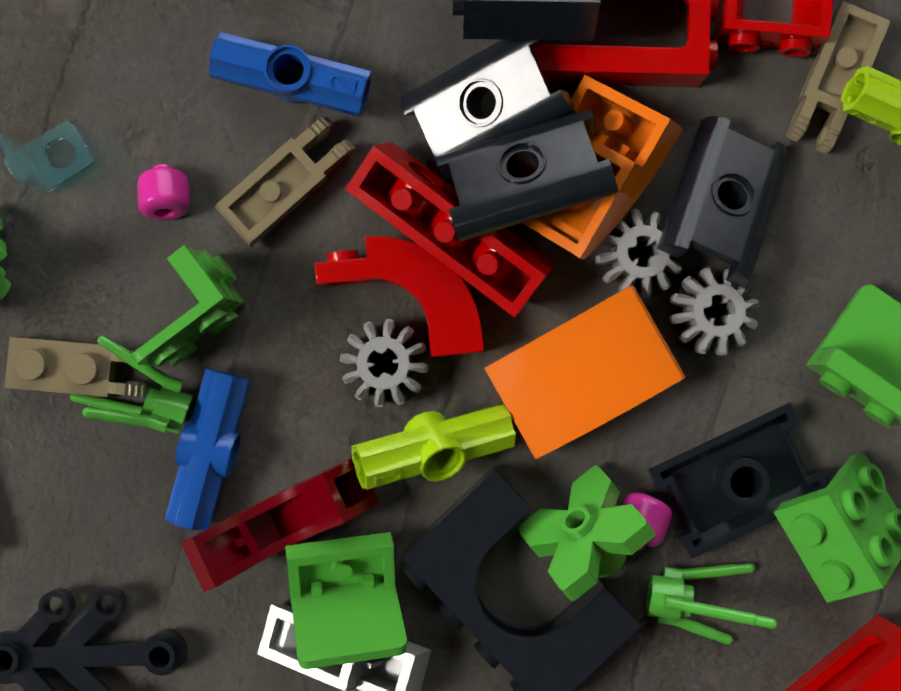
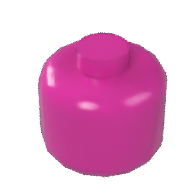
[137,164,190,221]
[621,493,672,550]

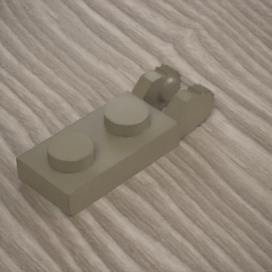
[786,1,890,154]
[215,116,355,247]
[4,337,154,397]

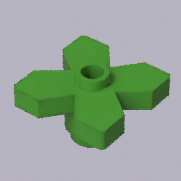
[518,465,655,601]

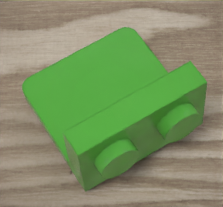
[131,245,245,367]
[806,284,901,428]
[774,452,901,603]
[285,532,407,669]

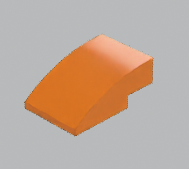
[523,75,684,260]
[484,285,685,459]

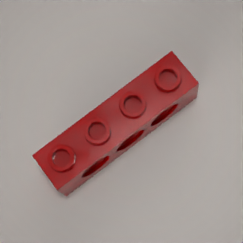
[345,141,556,318]

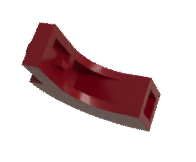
[180,458,380,592]

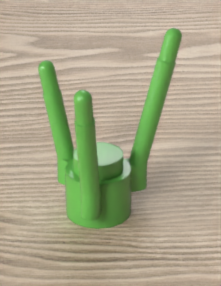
[70,335,193,435]
[646,563,778,645]

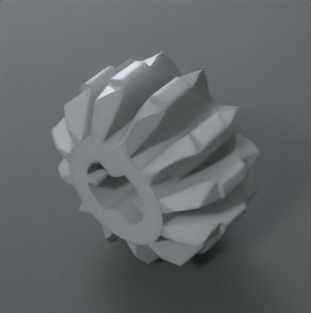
[595,209,683,298]
[668,267,760,356]
[340,319,429,408]

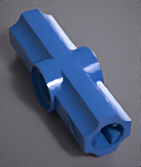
[209,32,372,117]
[165,368,251,531]

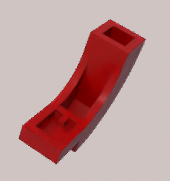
[314,236,484,357]

